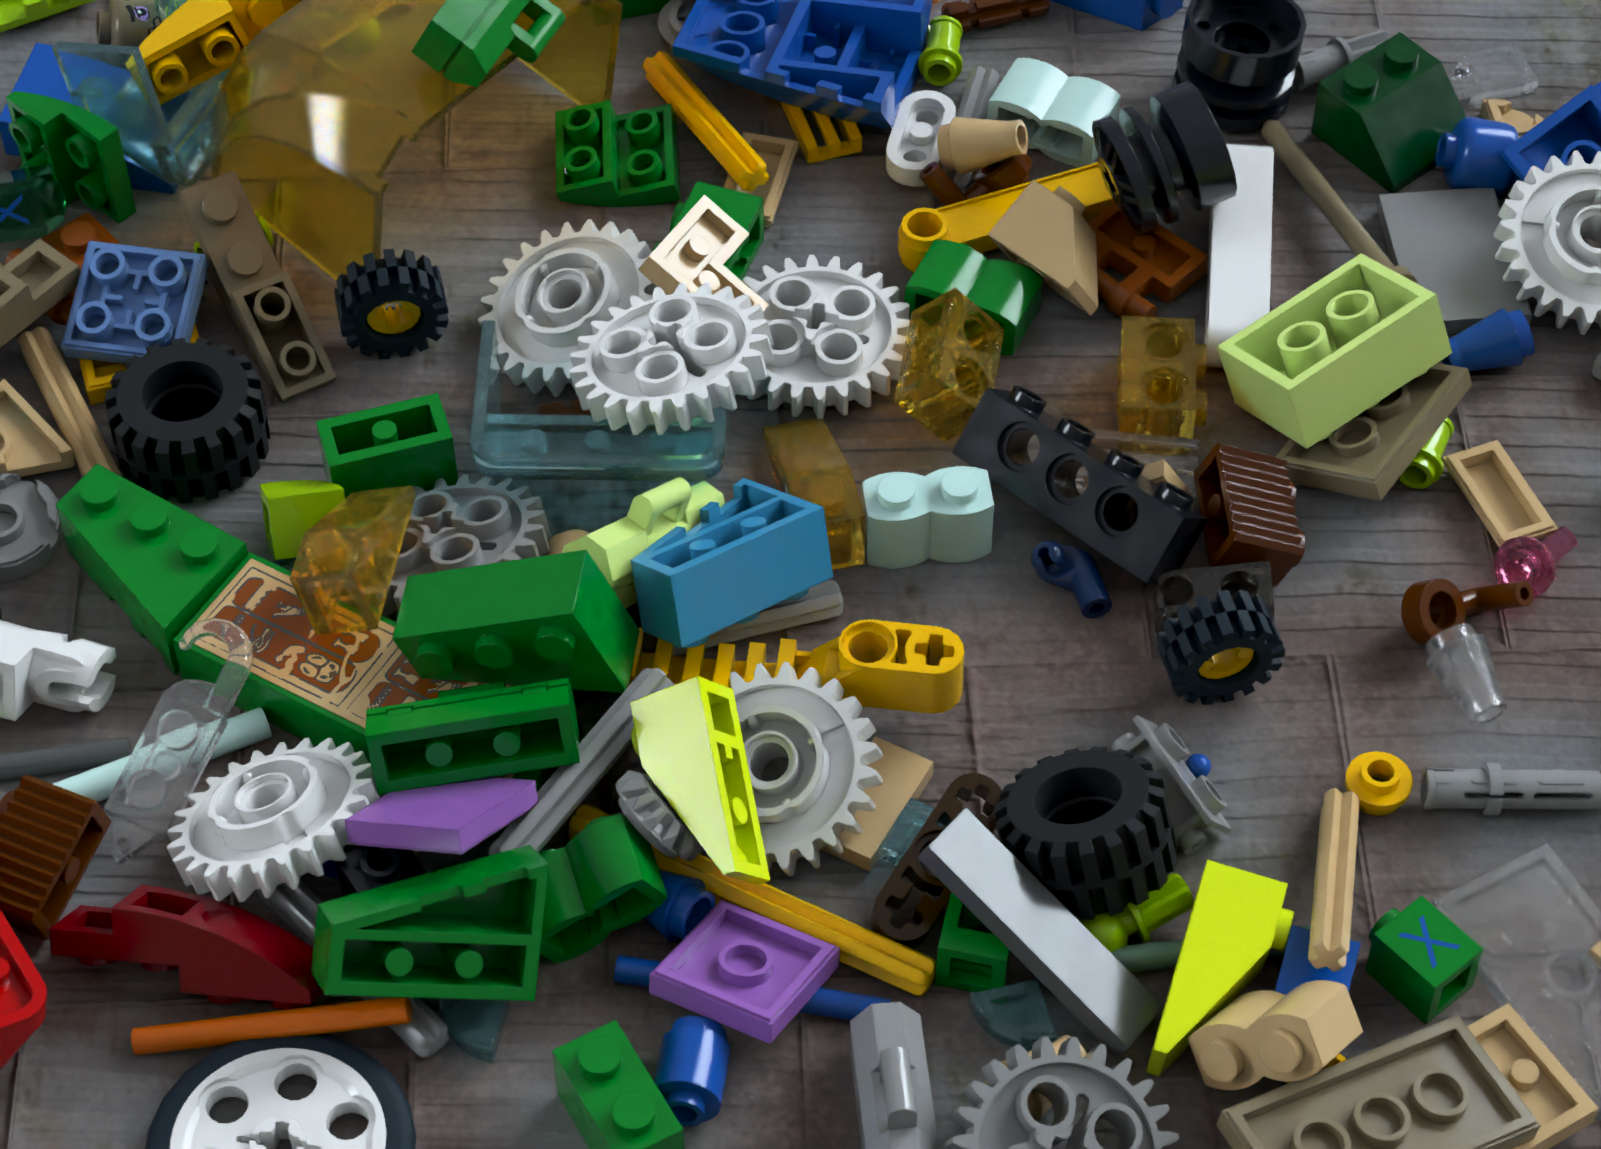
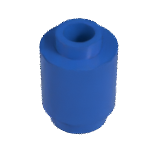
[653,1016,731,1126]

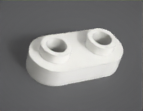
[886,90,956,187]

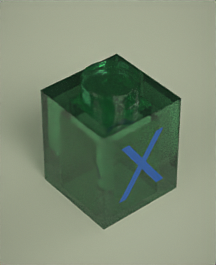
[0,164,67,243]

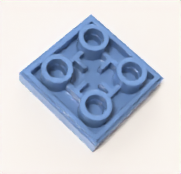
[61,241,209,364]

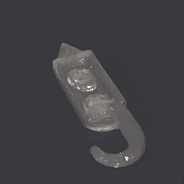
[103,618,254,865]

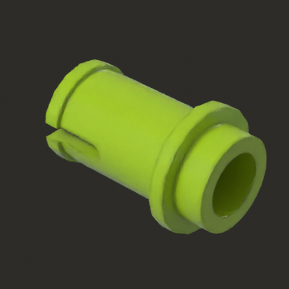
[918,16,963,86]
[1398,417,1454,489]

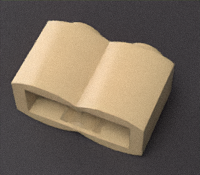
[1188,980,1363,1090]

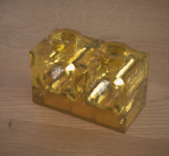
[894,288,1005,442]
[1117,316,1207,451]

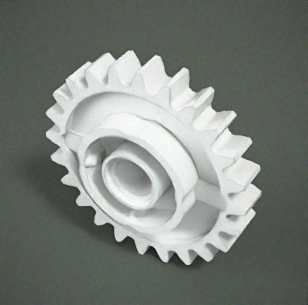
[1493,150,1601,335]
[478,219,666,397]
[730,662,883,877]
[167,737,380,902]

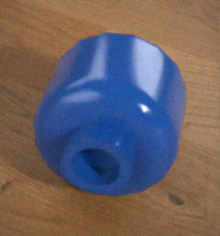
[1435,116,1520,197]

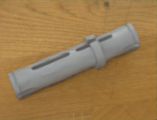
[1420,762,1601,816]

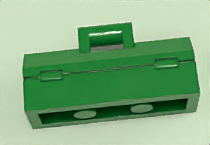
[411,0,565,87]
[365,678,580,794]

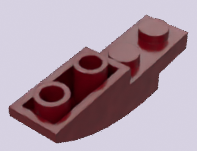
[49,885,324,1010]

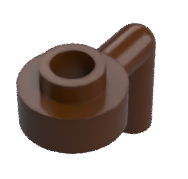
[919,153,1032,206]
[1401,578,1534,645]

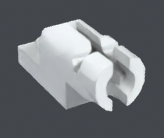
[0,620,116,721]

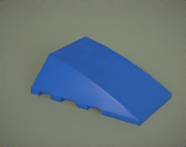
[672,0,932,130]

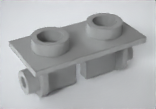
[1111,715,1232,854]

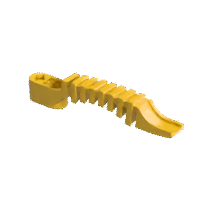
[572,619,964,714]

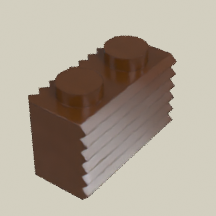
[1194,443,1305,588]
[0,774,112,941]

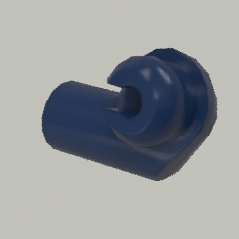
[1031,540,1112,619]

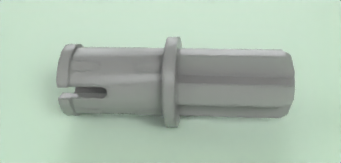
[1292,30,1391,91]

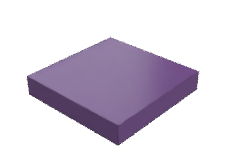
[344,777,539,855]
[649,900,840,1044]

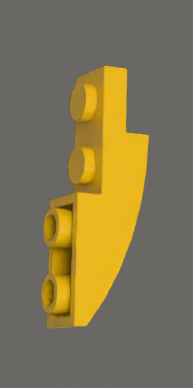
[128,0,327,108]

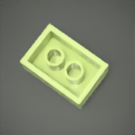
[1217,253,1452,449]

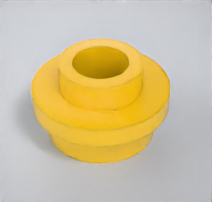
[1345,751,1413,816]

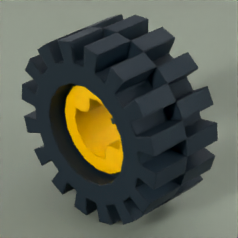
[334,249,449,359]
[1156,590,1285,705]

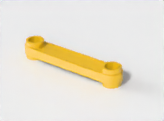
[898,162,1114,272]

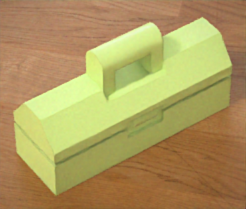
[562,477,725,608]

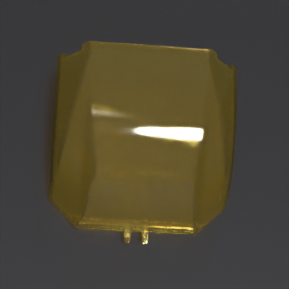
[211,0,623,280]

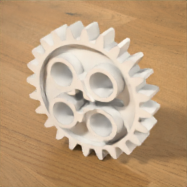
[743,255,914,419]
[569,282,774,435]

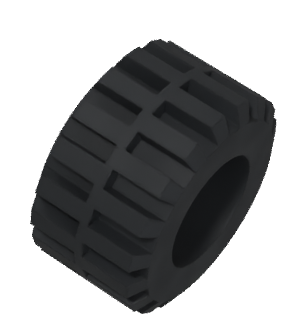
[105,338,271,503]
[994,747,1178,920]

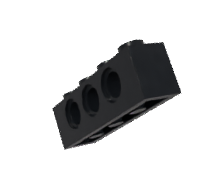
[951,385,1209,584]

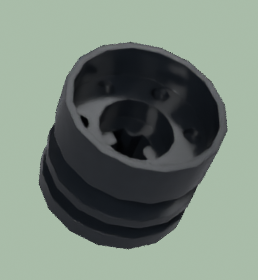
[1172,0,1307,132]
[1092,82,1237,236]

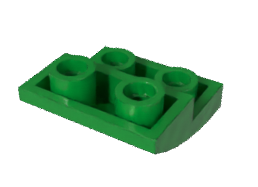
[6,91,137,224]
[555,100,680,207]

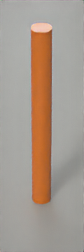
[131,997,412,1056]

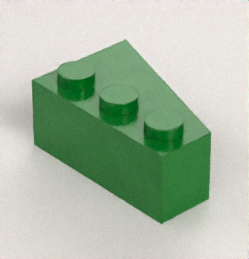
[56,464,248,676]
[392,550,640,693]
[311,844,549,1001]

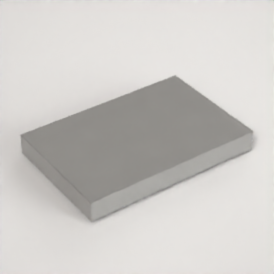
[1376,188,1532,334]

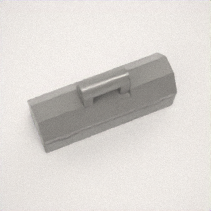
[850,1002,939,1149]

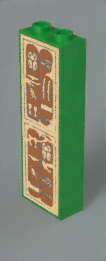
[173,552,580,837]

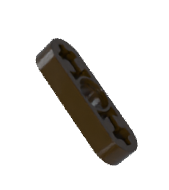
[870,773,1002,949]

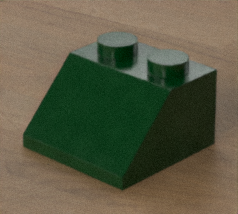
[1311,32,1466,194]

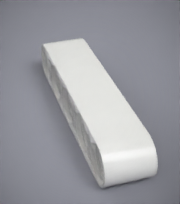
[1204,144,1274,368]

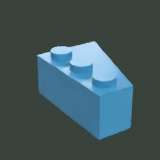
[631,478,833,648]

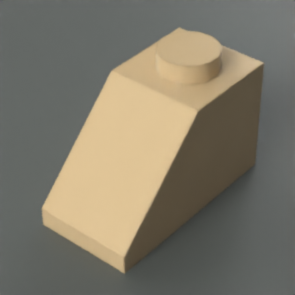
[988,180,1098,316]

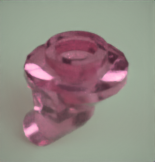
[1494,526,1578,598]

